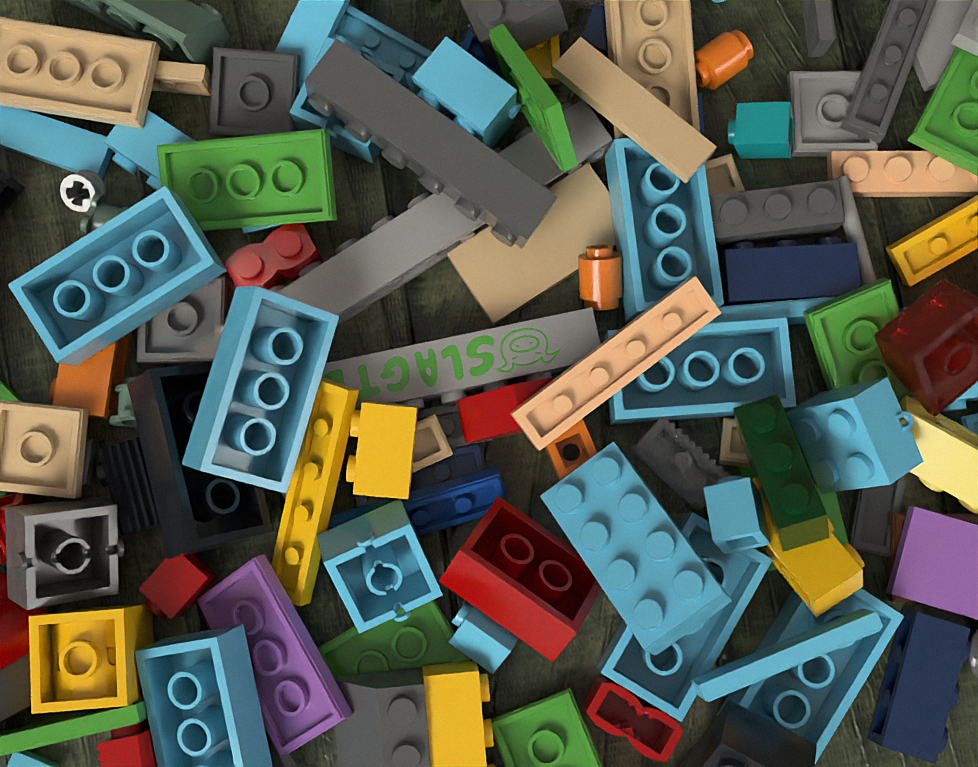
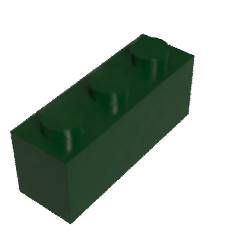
[733,394,829,552]

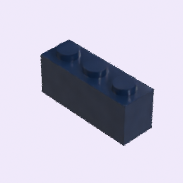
[718,237,861,307]
[867,609,971,764]

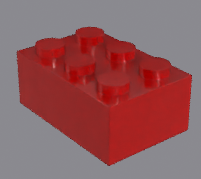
[439,496,602,662]

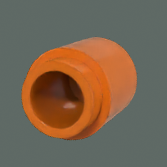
[694,30,753,90]
[578,244,623,311]

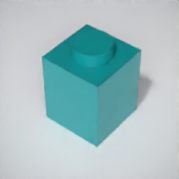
[728,101,794,159]

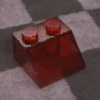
[874,279,978,417]

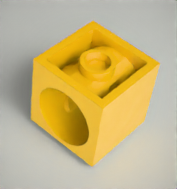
[29,603,154,714]

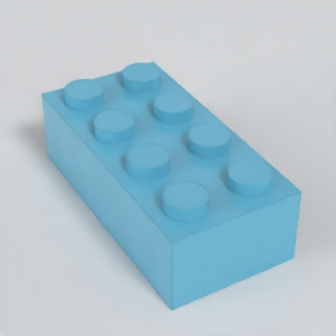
[605,132,724,322]
[8,185,227,366]
[182,286,339,494]
[603,318,796,425]
[540,441,732,656]
[596,512,773,722]
[717,588,904,764]
[134,624,273,767]

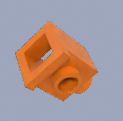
[545,418,598,481]

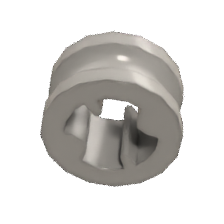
[60,170,106,212]

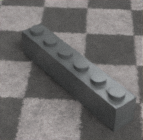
[304,38,558,249]

